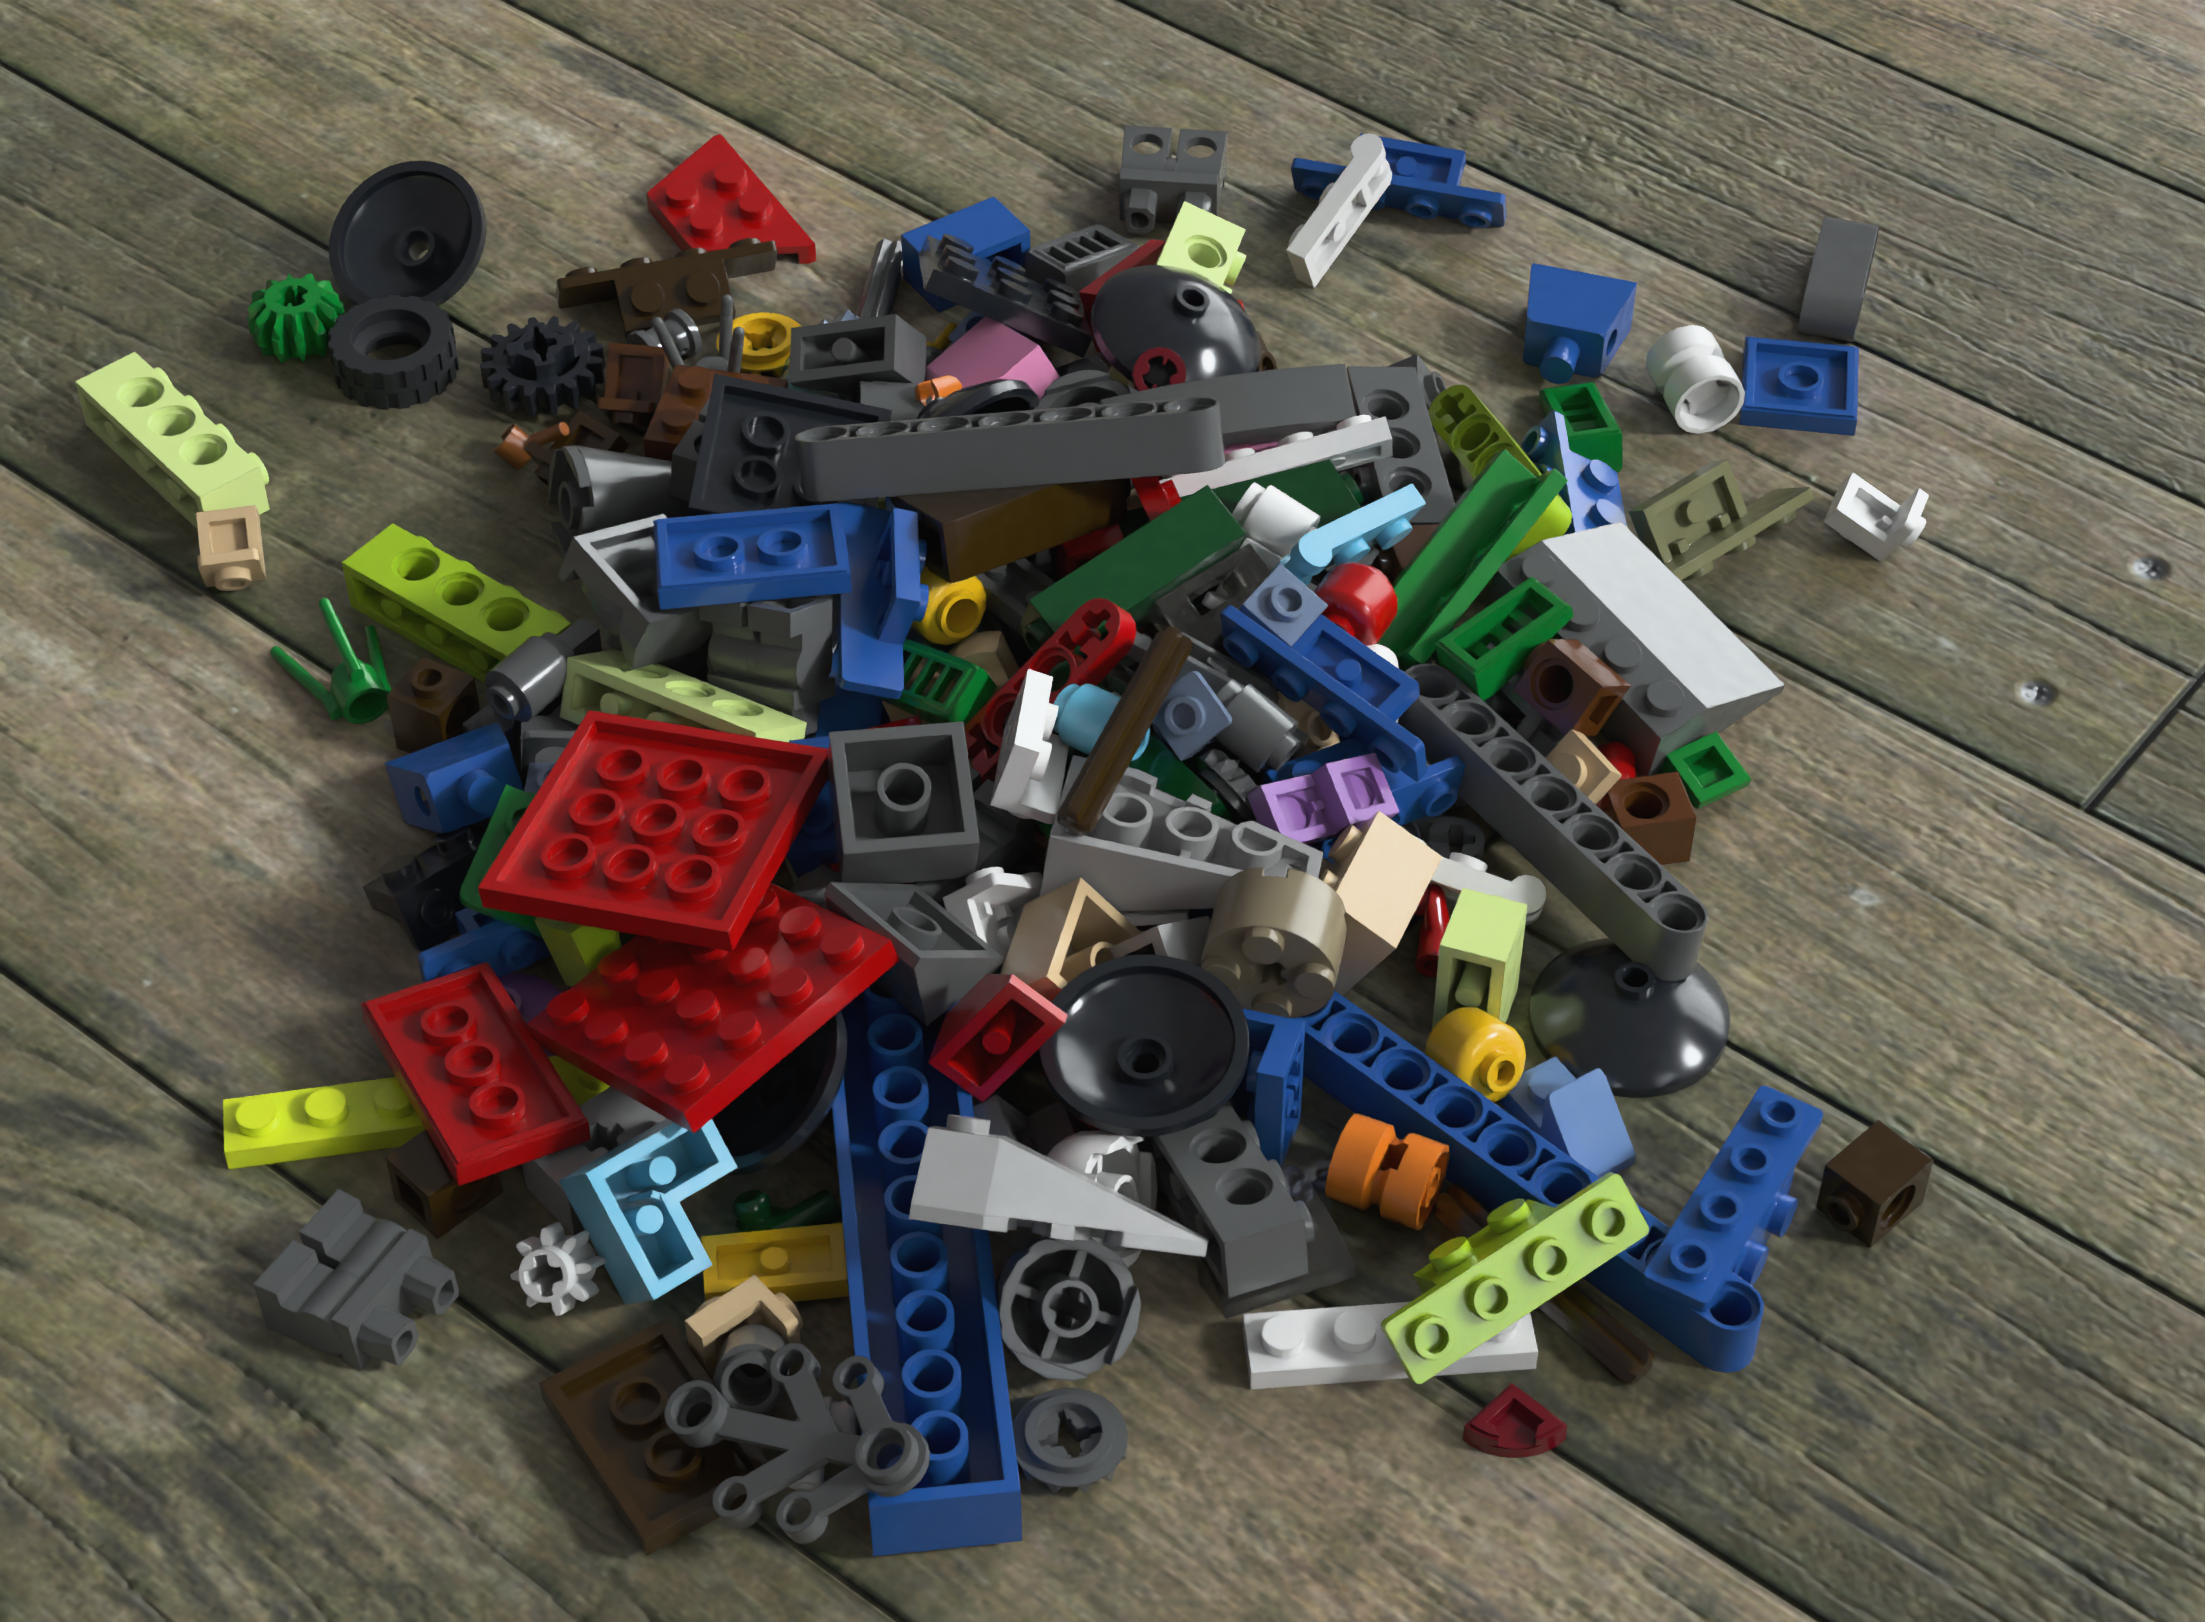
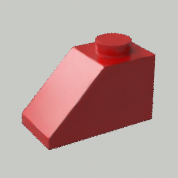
[928,974,1068,1103]

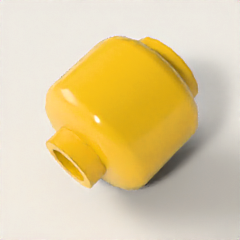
[911,565,986,646]
[1425,1007,1526,1103]

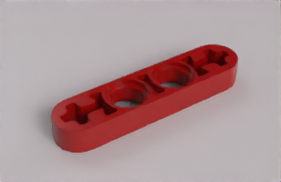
[964,598,1136,785]

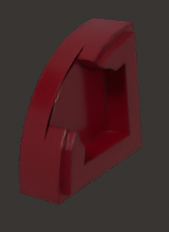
[1462,1383,1568,1458]

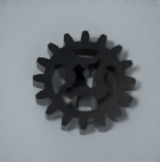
[480,316,605,416]

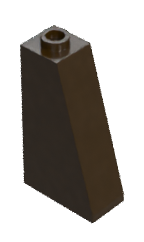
[895,478,1131,584]

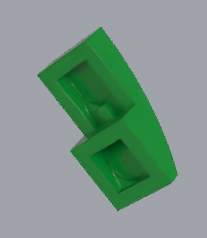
[1656,731,1752,809]

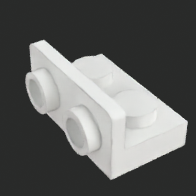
[990,669,1069,824]

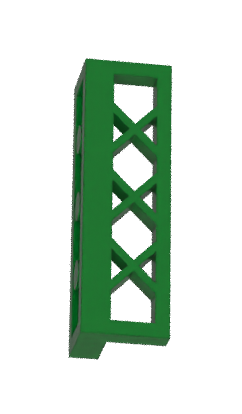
[1377,449,1568,673]

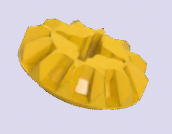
[716,312,802,378]

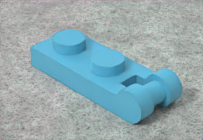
[1271,483,1426,586]

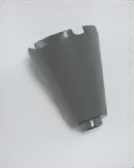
[548,445,689,559]

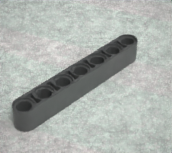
[795,397,1225,502]
[1398,664,1709,981]

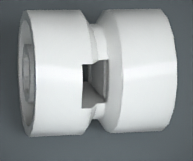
[1646,325,1745,434]

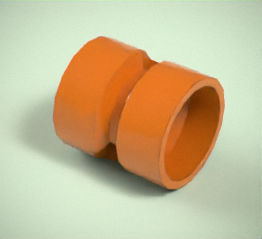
[1325,1113,1450,1231]

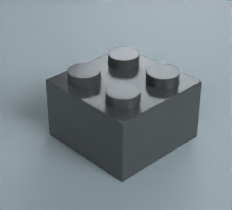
[827,721,980,884]

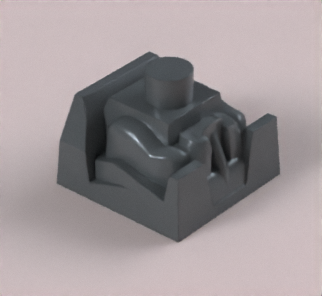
[558,514,713,670]

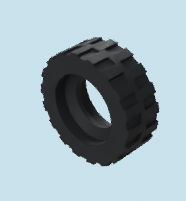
[328,295,459,410]

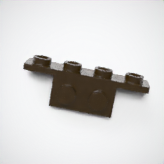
[556,238,778,339]

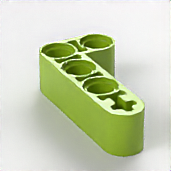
[1428,384,1572,586]

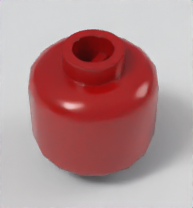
[1314,562,1398,646]

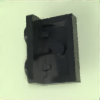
[363,825,487,951]

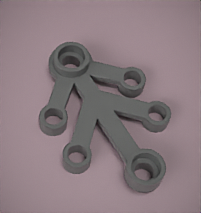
[665,1343,930,1544]

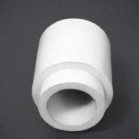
[1232,482,1321,557]

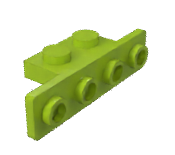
[1381,1172,1649,1384]

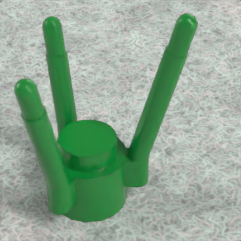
[270,597,392,724]

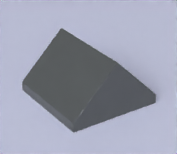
[824,882,1004,1026]

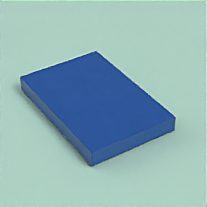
[653,503,852,610]

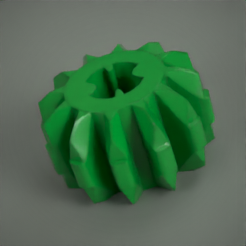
[247,273,345,363]

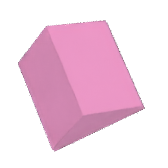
[925,316,1060,401]

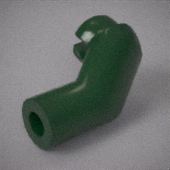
[733,1189,841,1232]

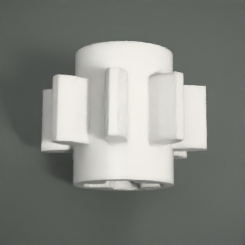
[510,1222,605,1316]

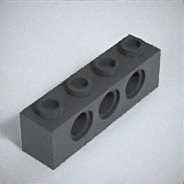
[1346,366,1455,550]
[1136,1071,1315,1298]

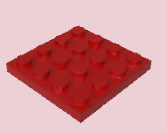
[478,710,828,952]
[526,883,900,1133]

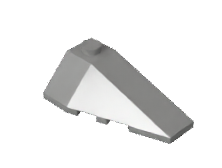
[1039,755,1324,912]
[909,1115,1209,1257]

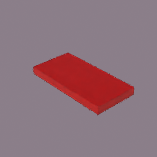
[361,962,591,1186]

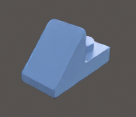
[1499,1056,1636,1178]

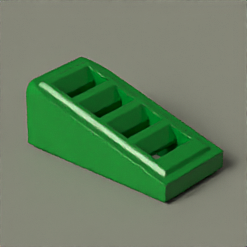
[1539,382,1623,473]
[1435,576,1574,701]
[873,639,997,726]

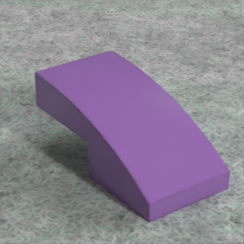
[1247,753,1399,846]

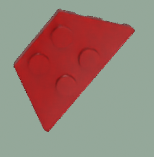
[646,134,816,264]

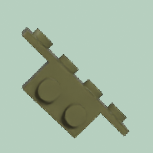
[1629,460,1814,581]

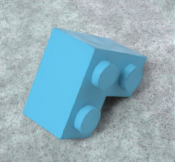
[559,1118,738,1305]

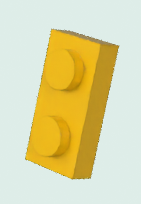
[701,1223,849,1302]

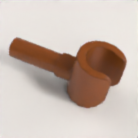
[493,422,570,469]

